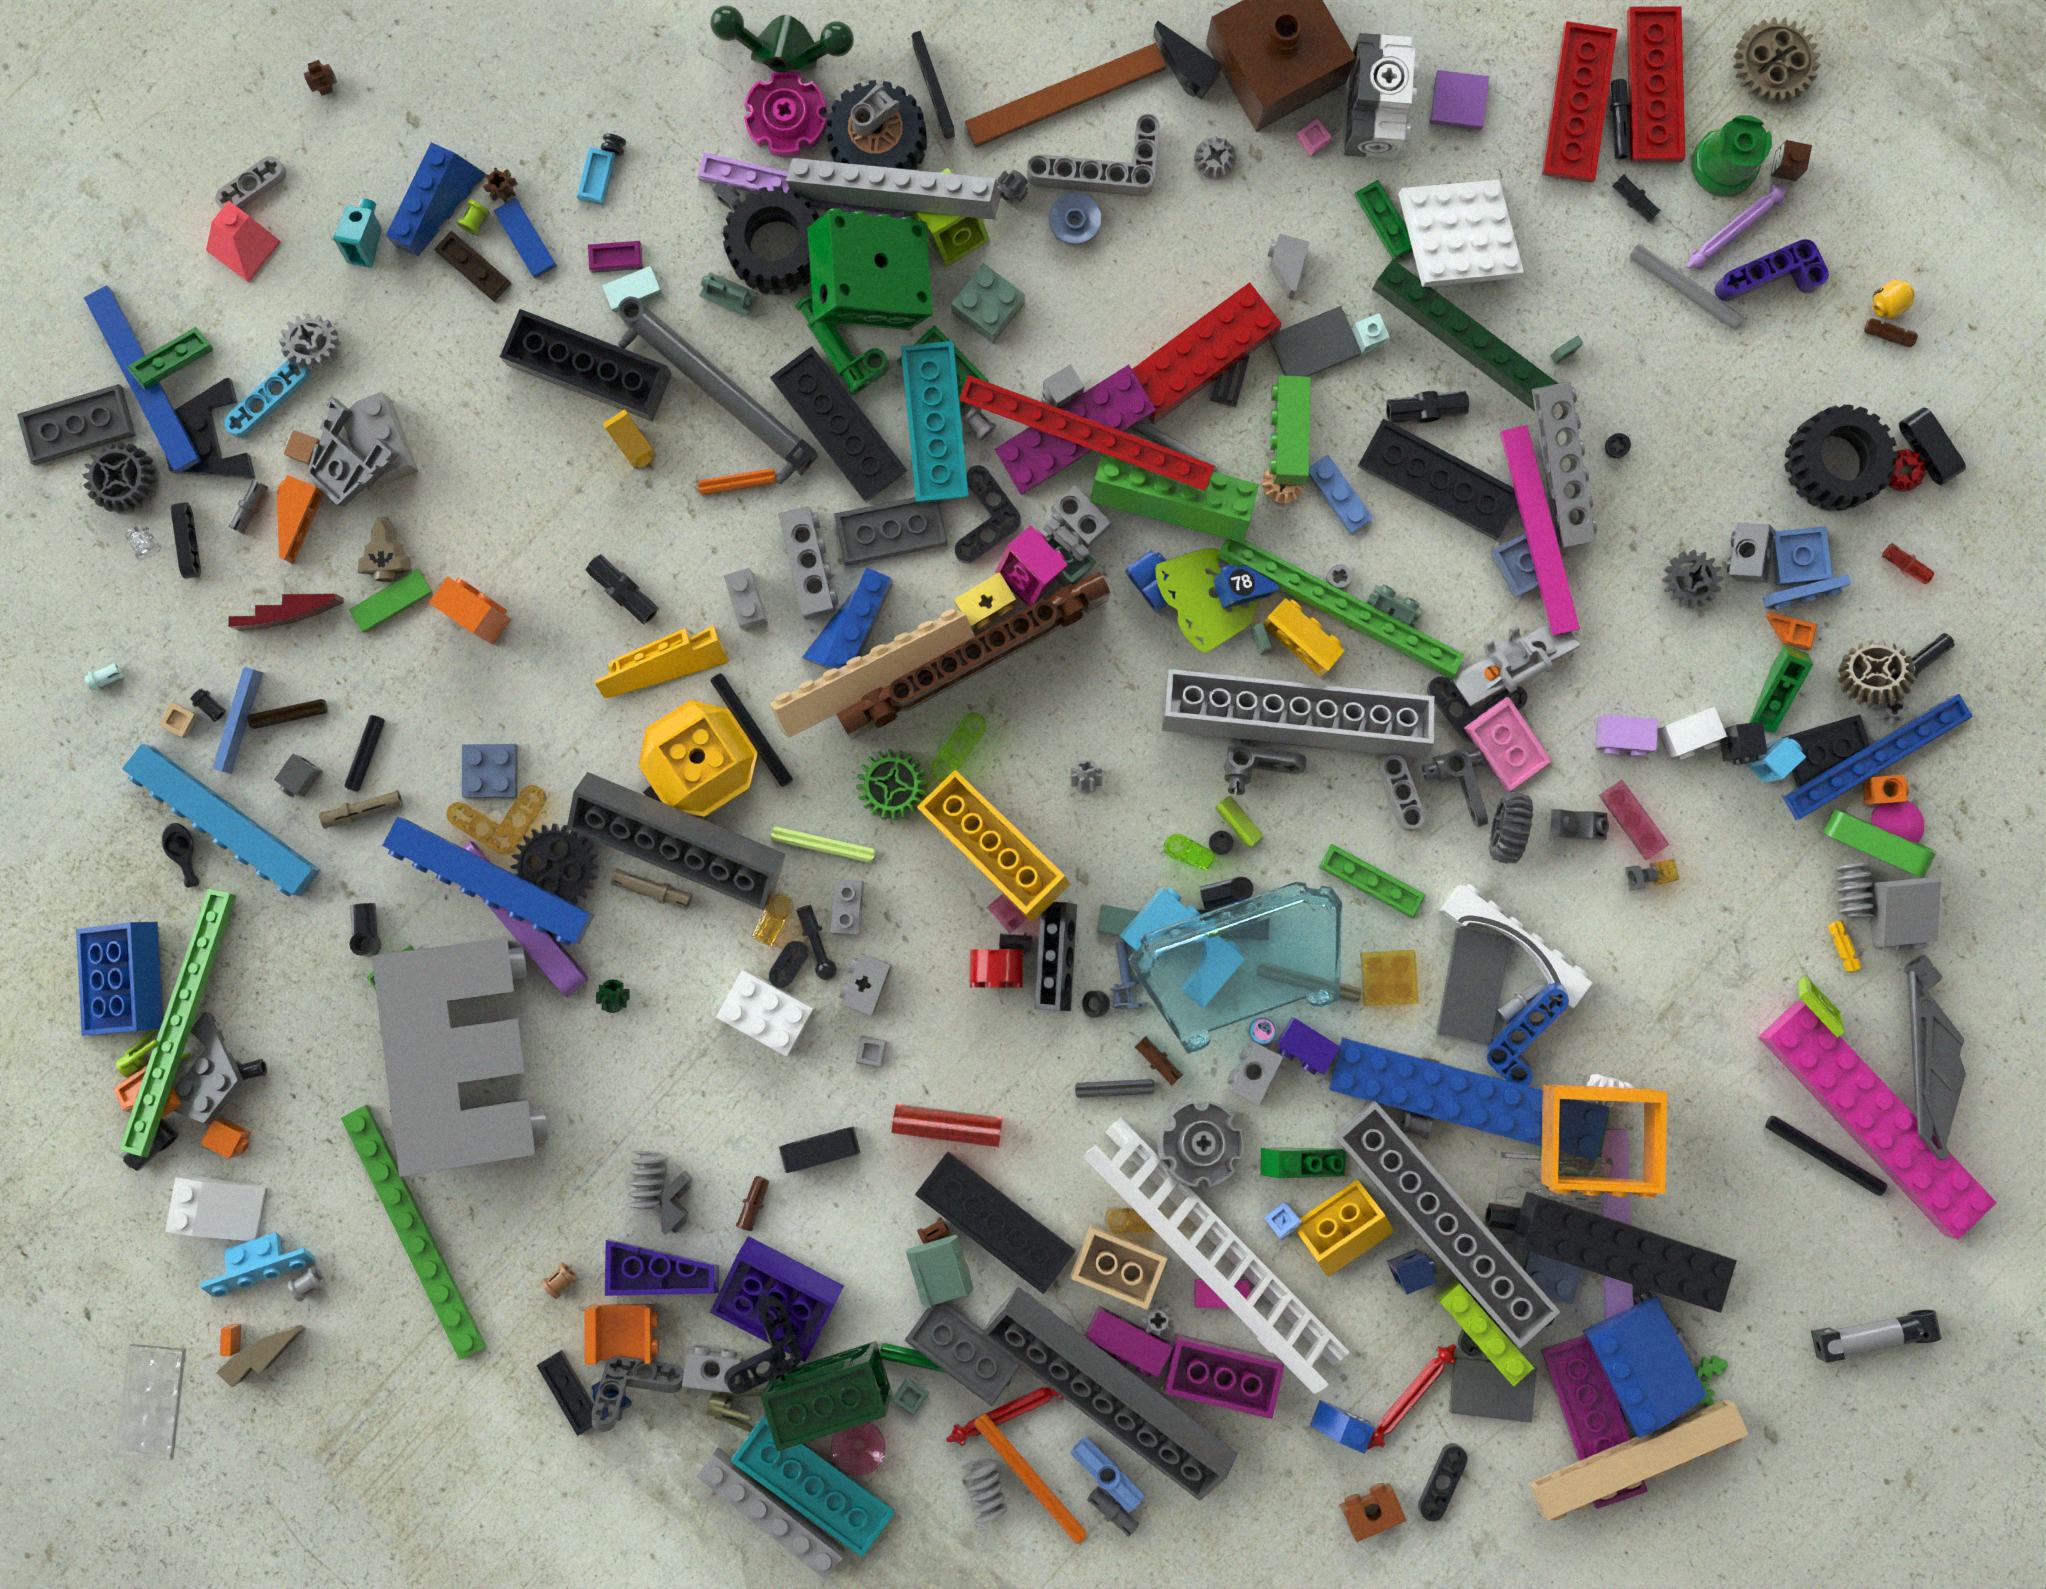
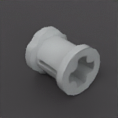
[962,407,996,441]
[288,1266,326,1302]

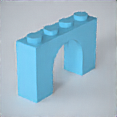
[1119,888,1245,1008]

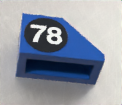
[1213,565,1279,609]
[1310,1400,1375,1454]

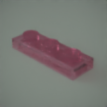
[1598,779,1670,860]

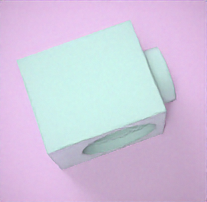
[1352,313,1390,356]

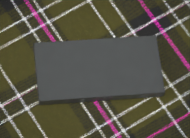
[17,384,136,465]
[834,497,948,566]
[1436,928,1510,1044]
[904,1302,1021,1407]

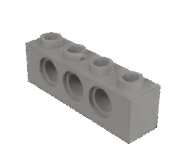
[778,506,838,619]

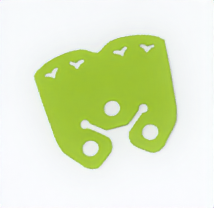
[1156,548,1258,653]

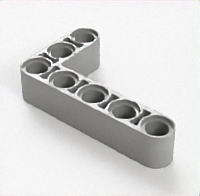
[1027,113,1160,196]

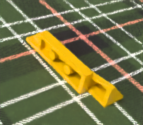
[595,625,729,698]

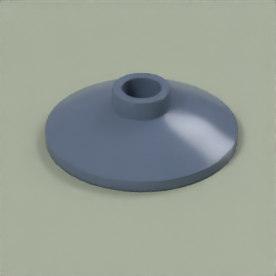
[1049,193,1101,245]

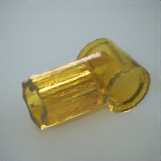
[751,893,794,947]
[1105,1206,1159,1233]

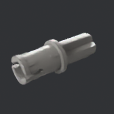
[1497,981,1546,1024]

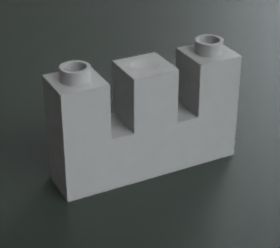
[372,937,548,1177]

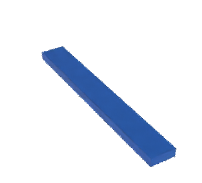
[84,285,201,473]
[1782,694,1973,820]

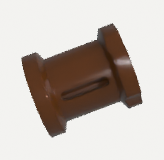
[917,1217,951,1244]

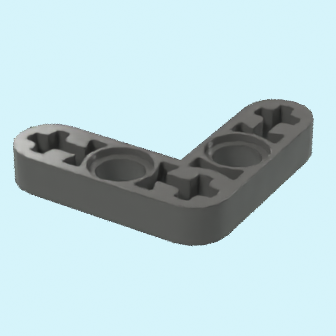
[592,1356,684,1432]

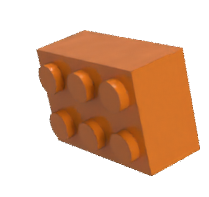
[429,576,511,645]

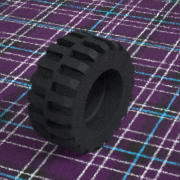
[723,186,819,295]
[1785,404,1898,511]

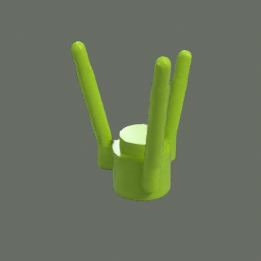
[116,1029,190,1078]

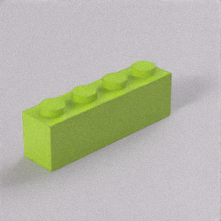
[1435,1279,1534,1386]

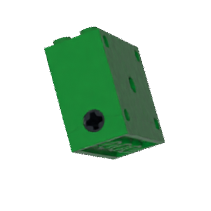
[807,208,933,330]

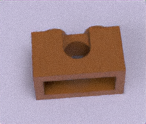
[1339,1483,1407,1542]

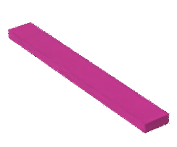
[1500,425,1580,636]

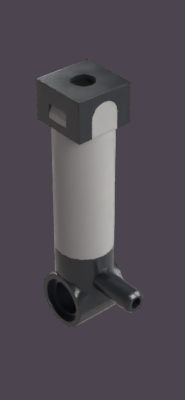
[1811,1309,1942,1363]

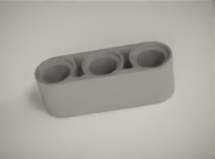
[1378,755,1425,830]

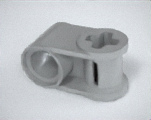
[851,84,900,136]

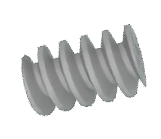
[1836,862,1874,917]
[627,1151,667,1209]
[962,1459,1007,1523]

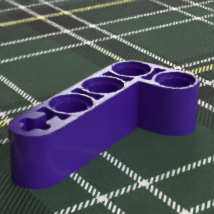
[1714,239,1829,301]

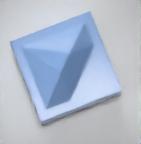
[1264,1201,1303,1241]

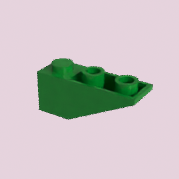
[1260,1147,1346,1178]

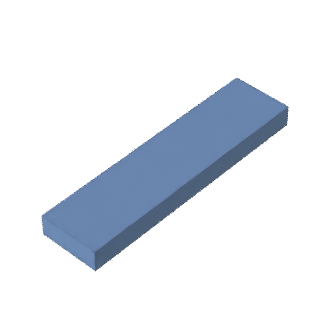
[213,667,263,774]

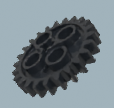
[510,823,599,905]

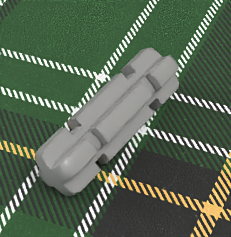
[1043,518,1089,562]

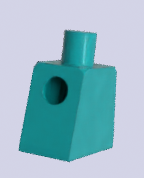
[333,198,381,268]

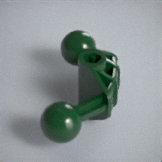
[710,5,854,73]

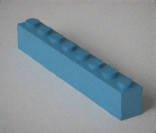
[122,743,320,897]

